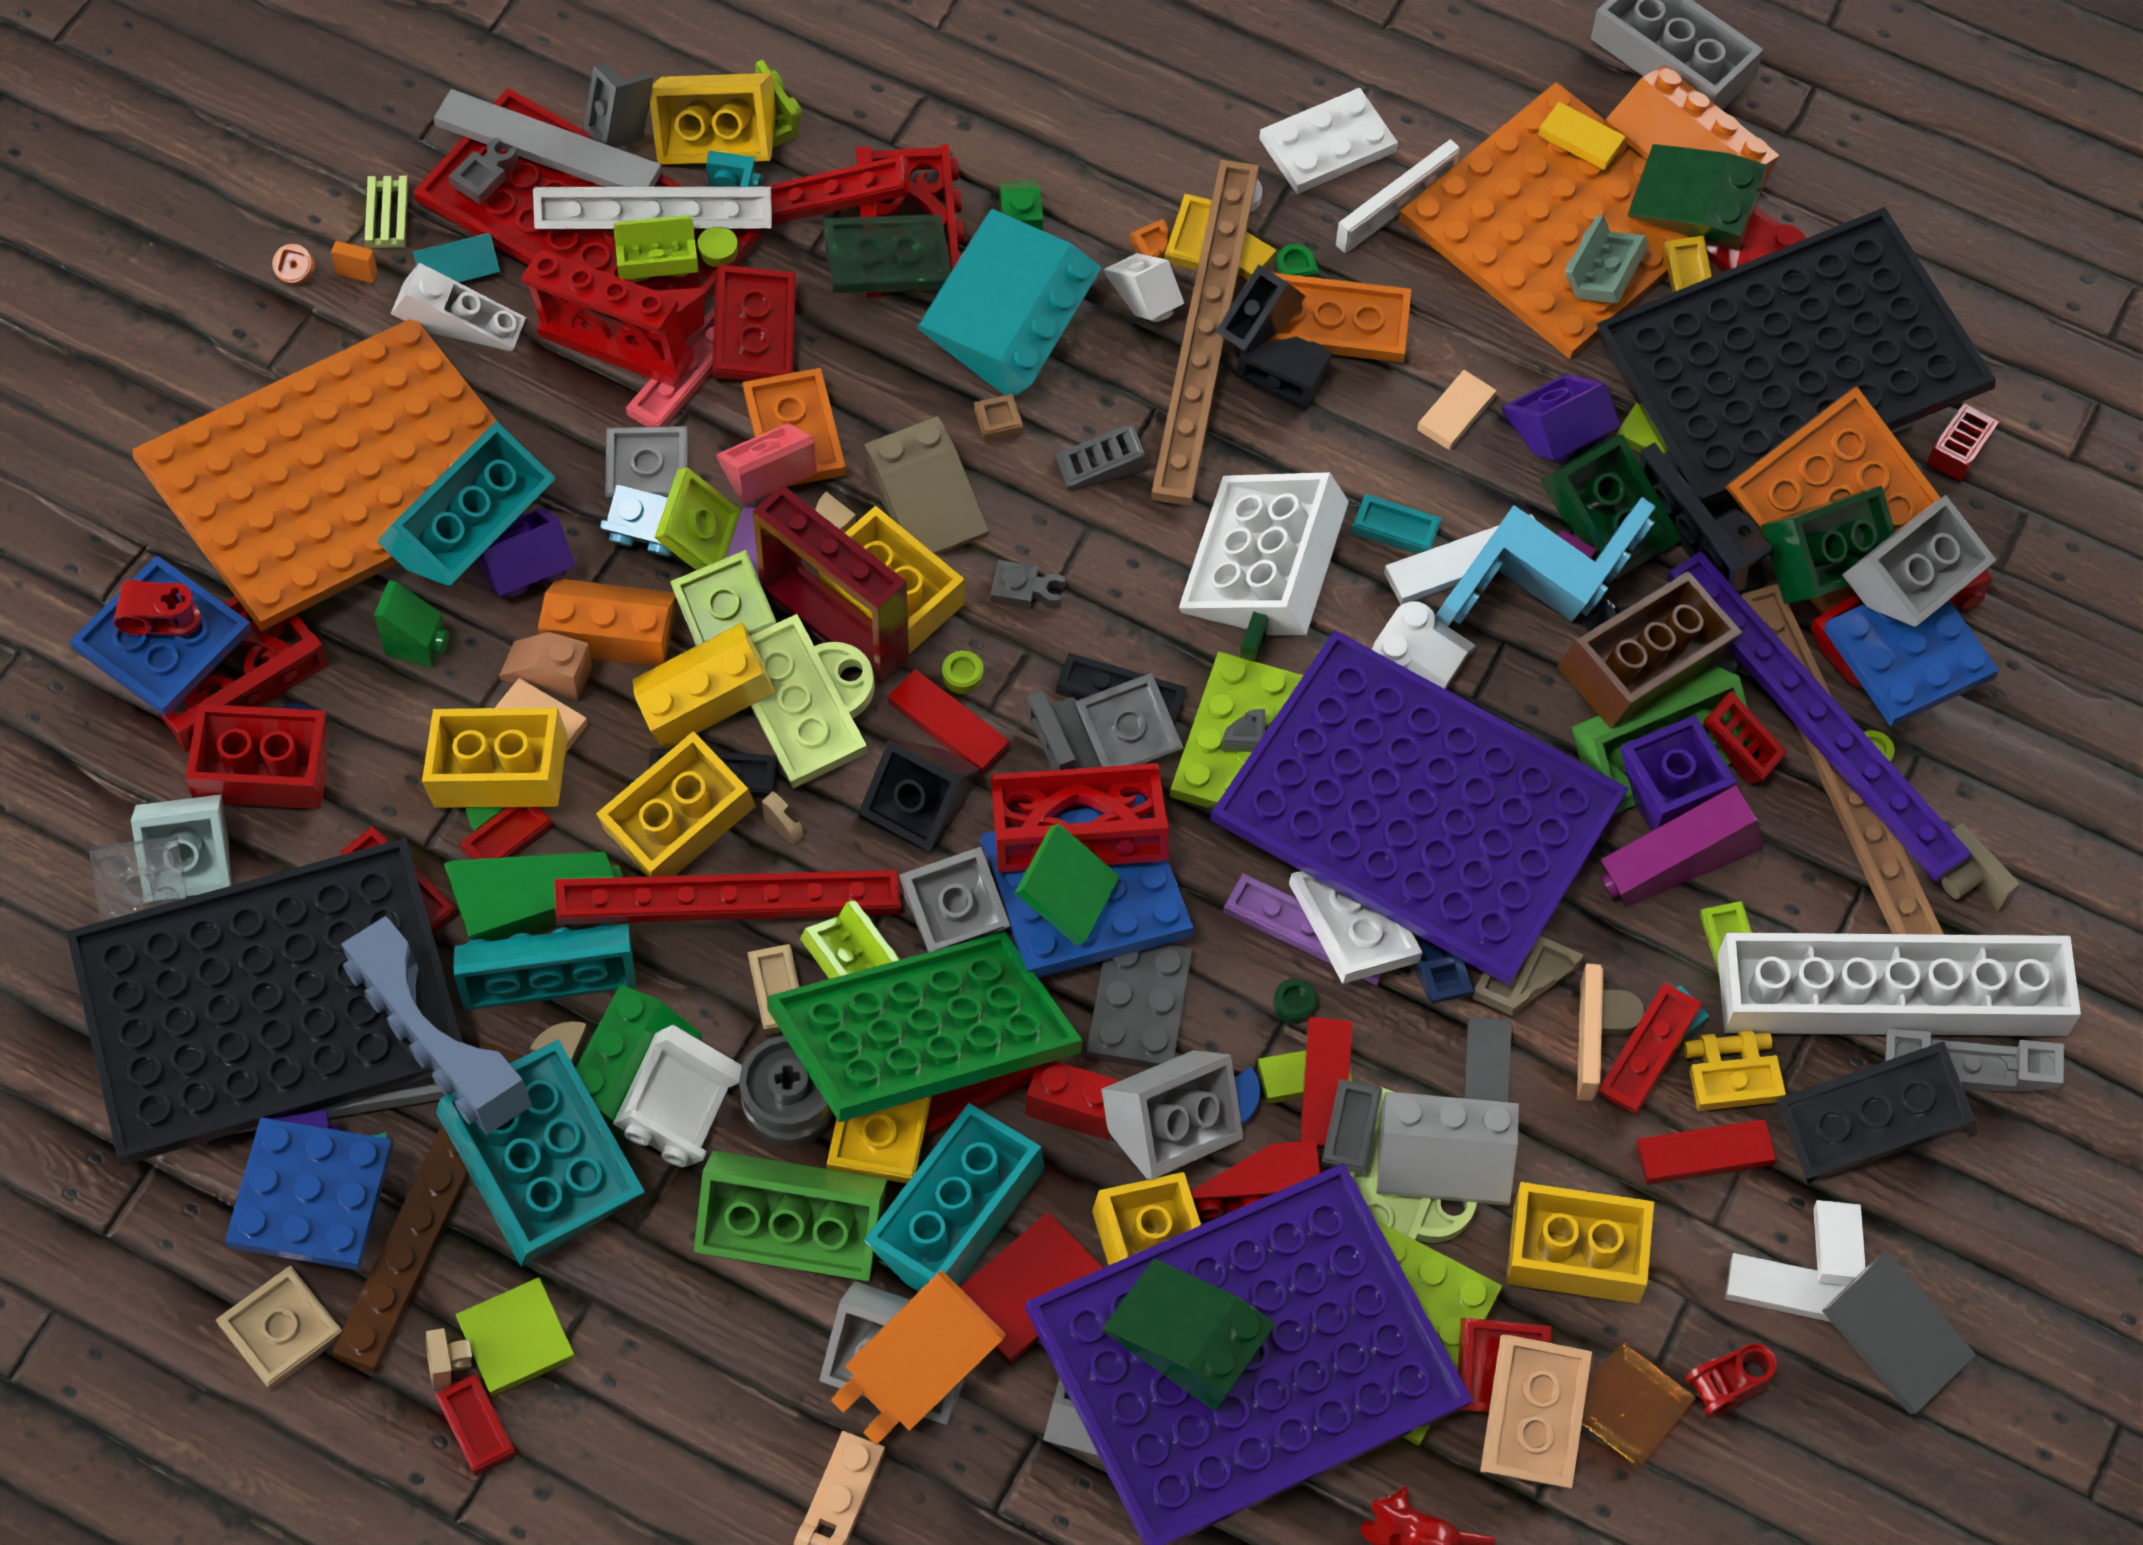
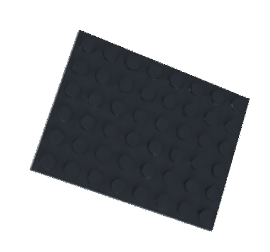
[1596,207,1996,506]
[66,837,463,1166]

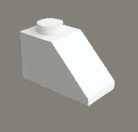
[1104,253,1185,322]

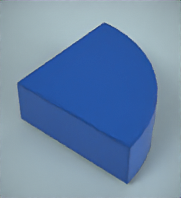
[1235,1067,1260,1128]

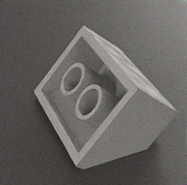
[1842,495,1996,627]
[1101,1050,1244,1179]
[1376,1092,1519,1206]
[819,1281,966,1425]

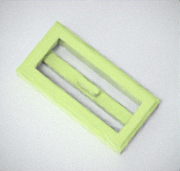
[365,176,409,248]

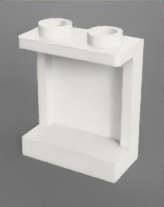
[613,1025,742,1167]

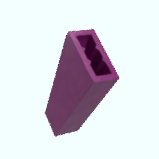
[1600,785,1764,907]

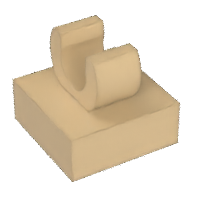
[426,1328,472,1390]

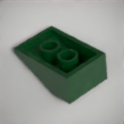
[1627,144,1767,251]
[1540,434,1681,580]
[1761,485,1895,604]
[1102,1258,1276,1412]

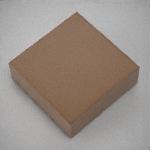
[974,394,1023,442]

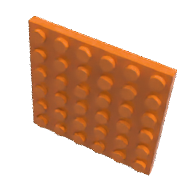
[1398,82,1691,360]

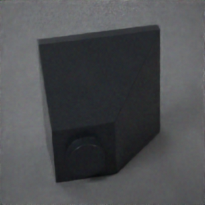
[859,738,980,852]

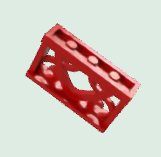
[856,143,964,298]
[521,250,695,387]
[157,596,328,752]
[991,763,1169,873]

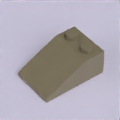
[864,416,989,556]

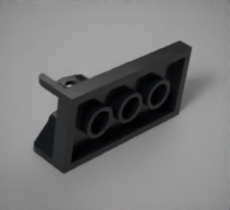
[1640,442,1772,595]
[1777,1041,1977,1183]

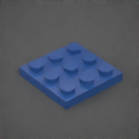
[70,555,252,717]
[1824,600,1999,727]
[225,1117,394,1270]

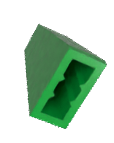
[444,851,623,941]

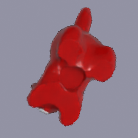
[1360,1487,1496,1545]

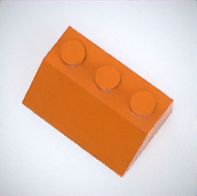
[538,578,678,667]

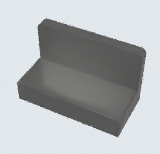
[583,62,654,148]
[1027,691,1099,770]

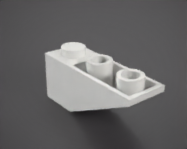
[391,263,526,351]

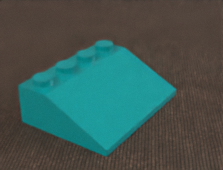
[917,209,1102,397]
[436,1039,645,1266]

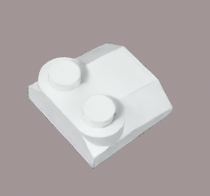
[1371,601,1476,689]

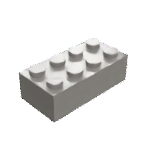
[1591,0,1764,110]

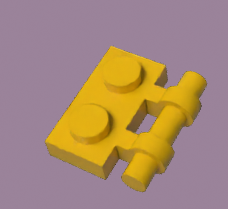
[1683,1030,1786,1111]

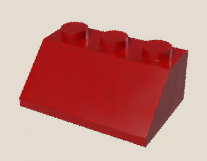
[185,704,327,809]

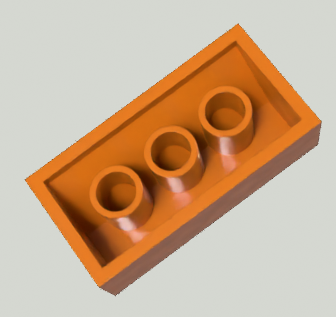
[1603,65,1780,190]

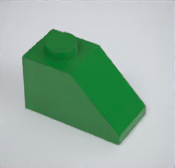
[998,179,1043,231]
[374,580,449,668]

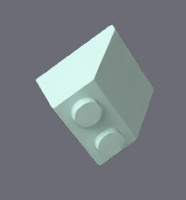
[131,794,232,902]

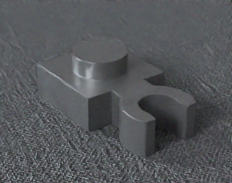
[449,137,518,205]
[990,560,1065,609]

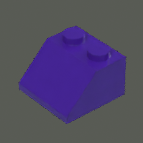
[1501,373,1621,462]
[477,506,576,597]
[1620,715,1737,831]

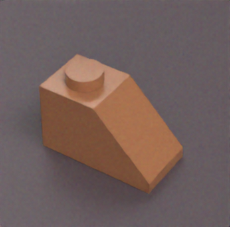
[499,632,593,702]

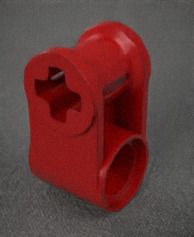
[113,580,201,637]
[1685,1343,1777,1419]

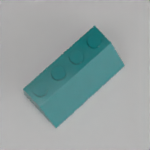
[377,421,556,586]
[453,923,637,1011]
[864,1103,1045,1292]

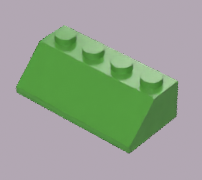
[1571,666,1758,814]
[694,1150,888,1281]

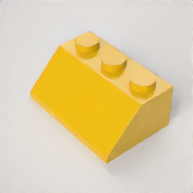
[649,73,777,164]
[632,622,776,749]

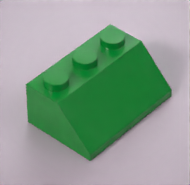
[575,984,703,1148]

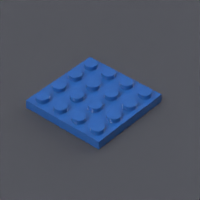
[980,794,1193,977]

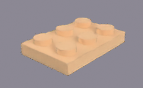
[1480,1335,1592,1488]

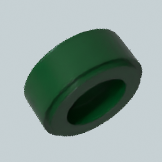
[1273,978,1317,1024]

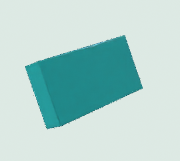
[413,233,500,282]
[1351,494,1442,554]

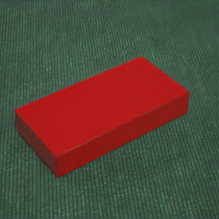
[459,807,553,860]
[435,1374,516,1476]

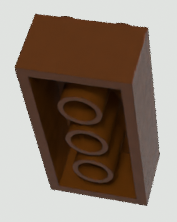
[1557,571,1743,729]

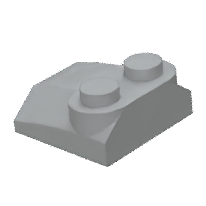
[899,847,1010,952]

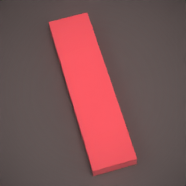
[626,307,714,427]

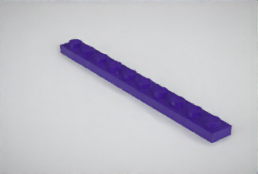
[1667,552,1972,882]

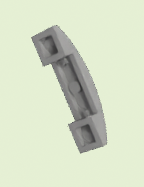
[1885,1028,2064,1091]

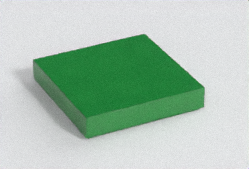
[1015,823,1120,946]

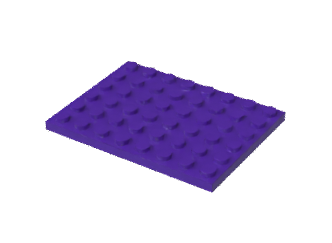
[1210,630,1628,986]
[1024,1163,1473,1545]

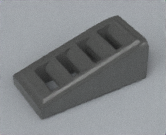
[1055,424,1145,491]

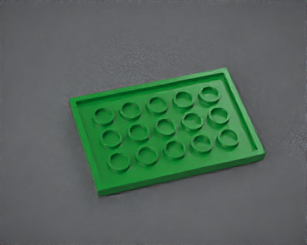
[767,932,1082,1122]

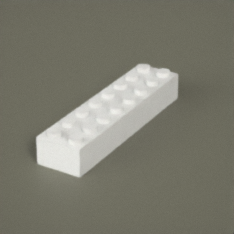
[1718,933,2081,1036]

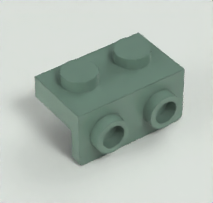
[1566,216,1649,303]

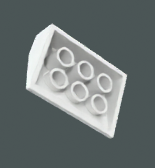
[1178,472,1349,635]

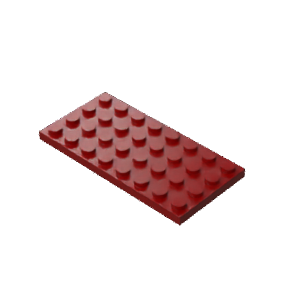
[413,88,760,304]

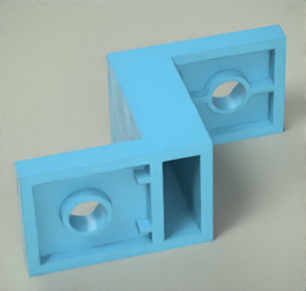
[1435,497,1656,627]

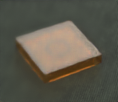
[1582,1342,1696,1469]

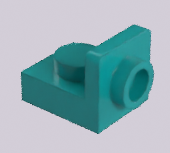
[706,150,762,187]

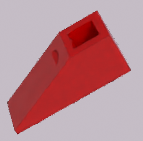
[1190,1141,1320,1219]

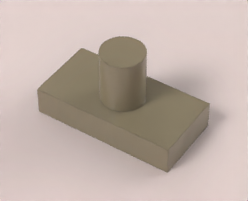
[1942,823,2020,912]

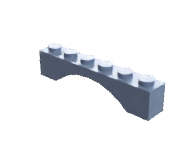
[341,916,532,1135]

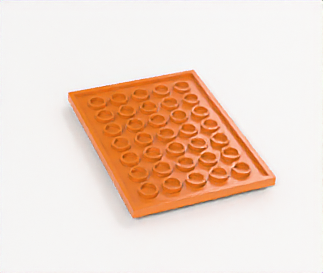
[132,319,499,631]

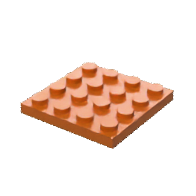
[1725,387,1940,615]

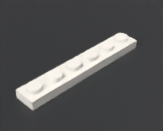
[533,187,772,229]

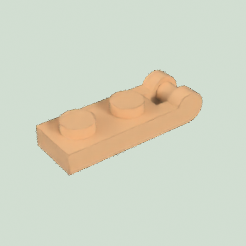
[794,1431,885,1545]

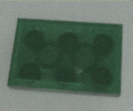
[823,215,951,293]

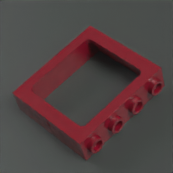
[753,484,909,683]

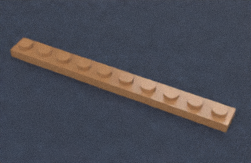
[1152,159,1259,506]
[1741,584,1944,935]

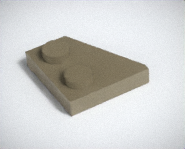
[1472,936,1584,1016]

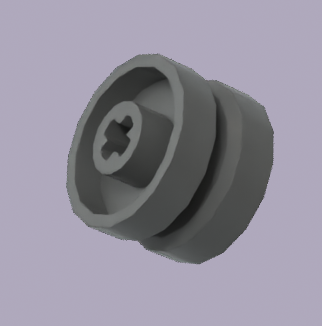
[739,1035,836,1148]

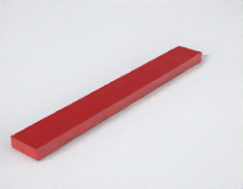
[554,870,901,925]

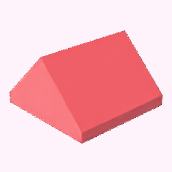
[716,423,816,506]

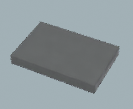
[1822,1251,1976,1415]

